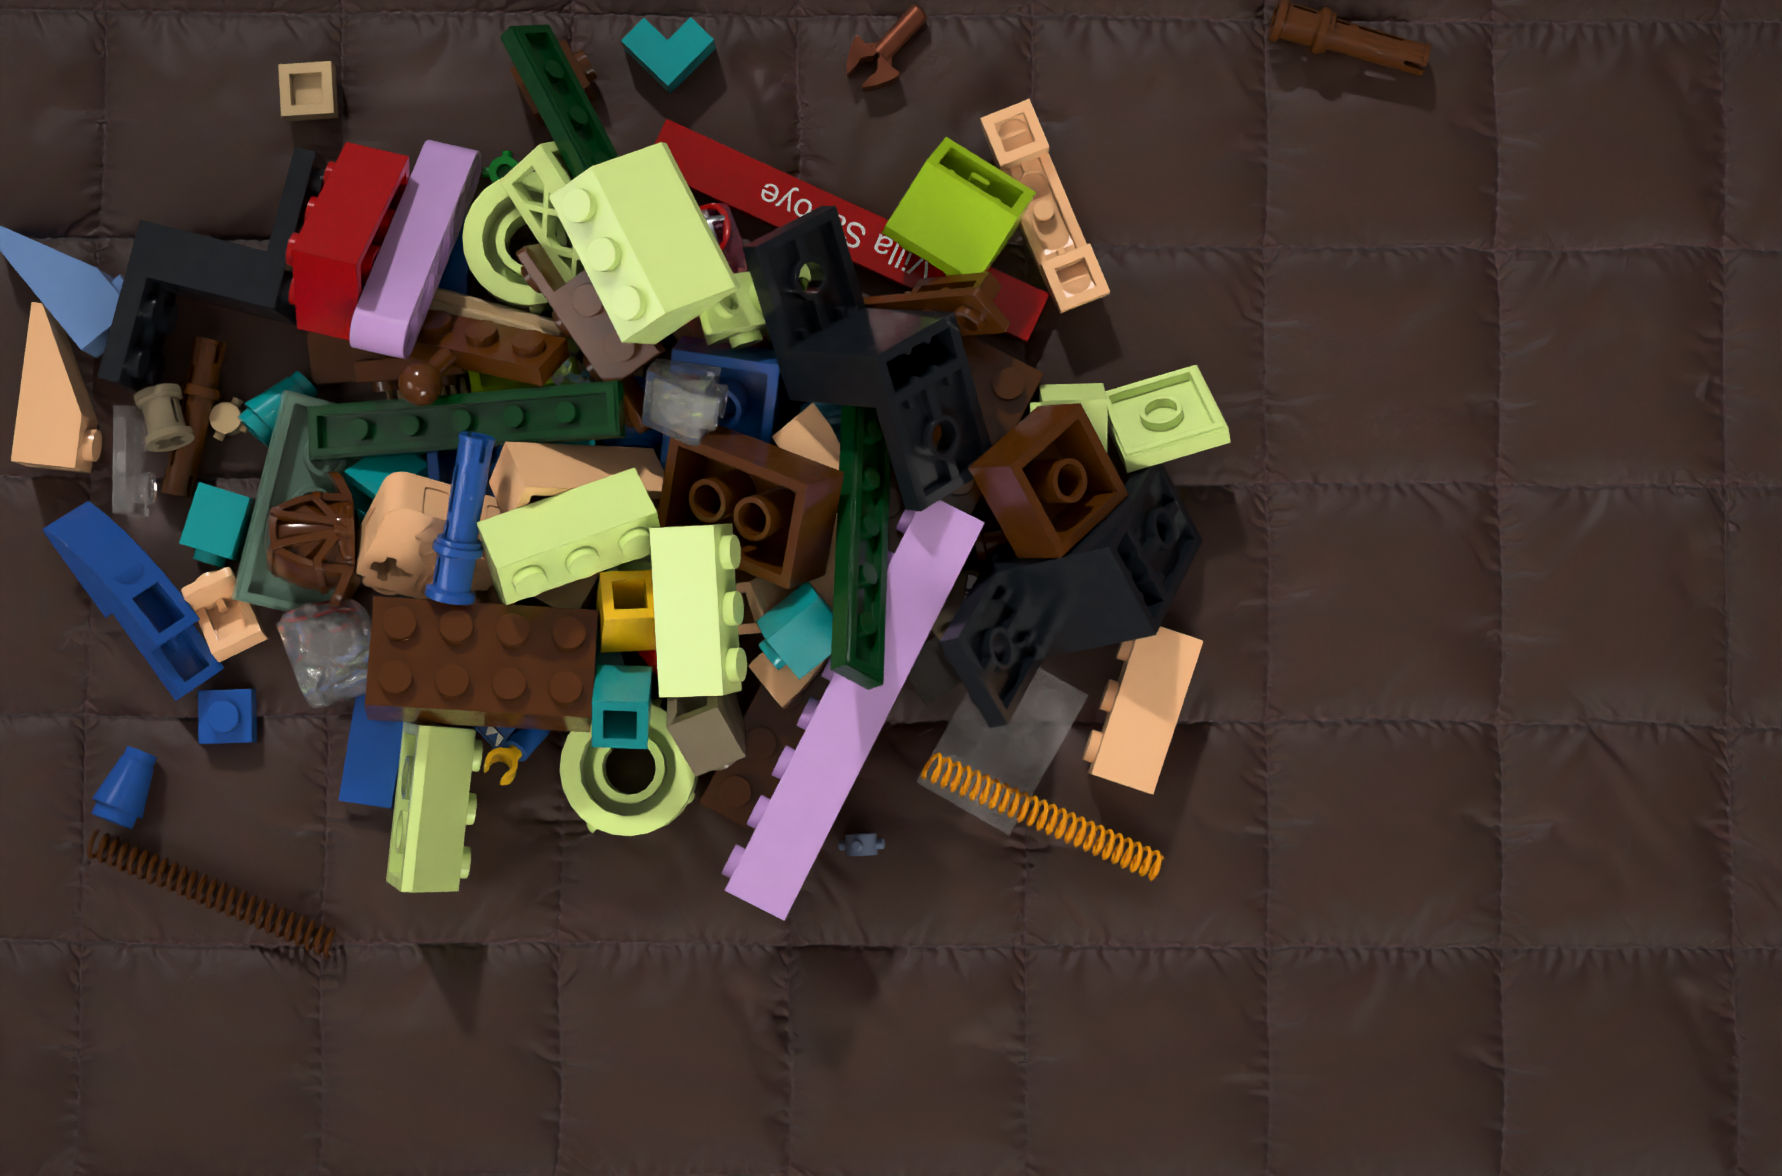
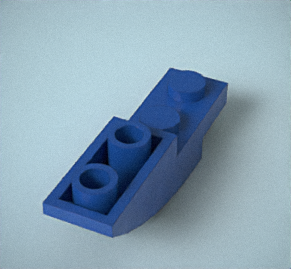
[42,501,224,701]

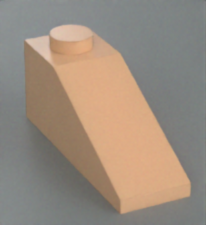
[11,302,102,474]

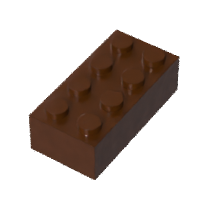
[365,596,598,732]

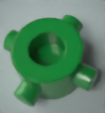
[482,151,518,183]

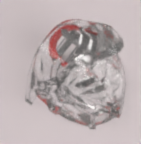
[277,600,372,708]

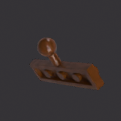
[398,309,570,406]

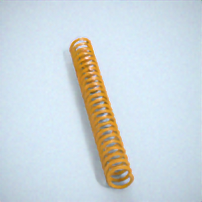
[921,752,1164,881]

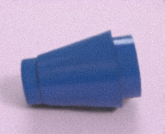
[91,746,157,829]

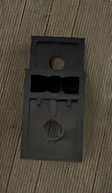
[97,147,328,394]
[742,206,992,512]
[940,463,1203,728]

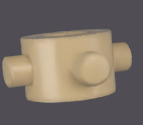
[209,397,249,441]

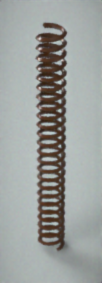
[87,829,336,959]

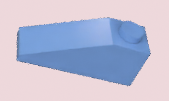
[0,225,124,358]

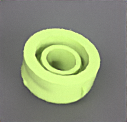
[462,171,573,315]
[560,698,698,836]

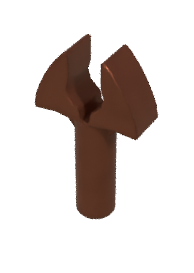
[847,5,927,92]

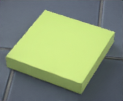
[1105,365,1231,473]

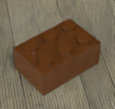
[658,421,844,589]

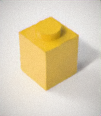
[596,570,656,653]

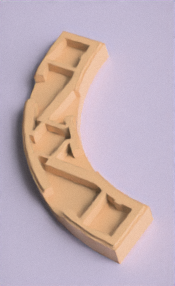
[748,402,840,709]

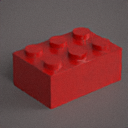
[286,142,410,341]

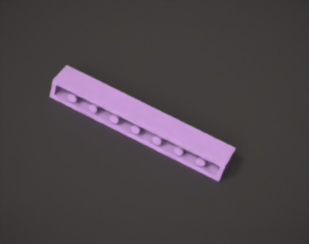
[721,500,985,921]

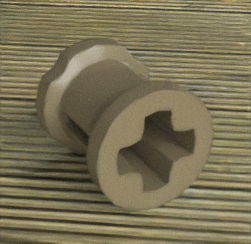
[134,383,195,452]

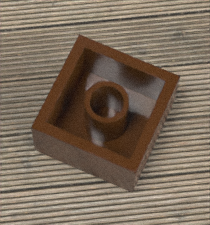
[968,403,1129,558]

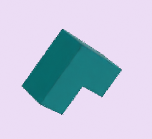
[621,17,716,94]

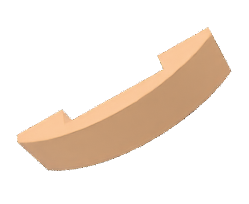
[980,99,1110,314]

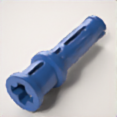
[425,431,495,605]

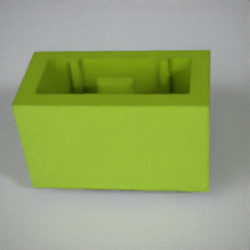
[882,137,1037,276]

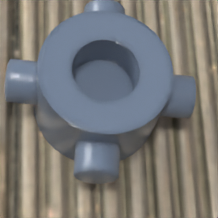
[838,833,885,856]

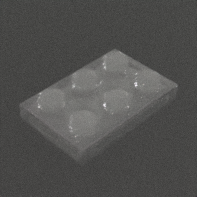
[916,668,1088,835]

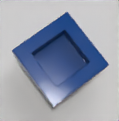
[198,689,257,744]

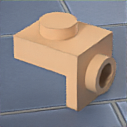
[181,567,268,662]

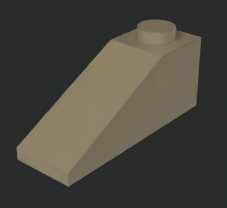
[666,692,746,777]

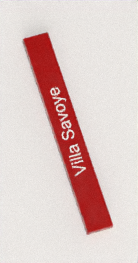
[655,119,1049,344]

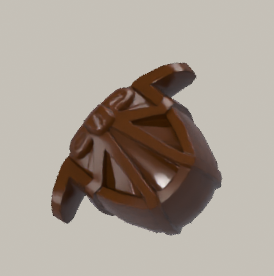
[264,471,360,608]

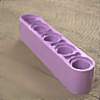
[349,140,482,360]

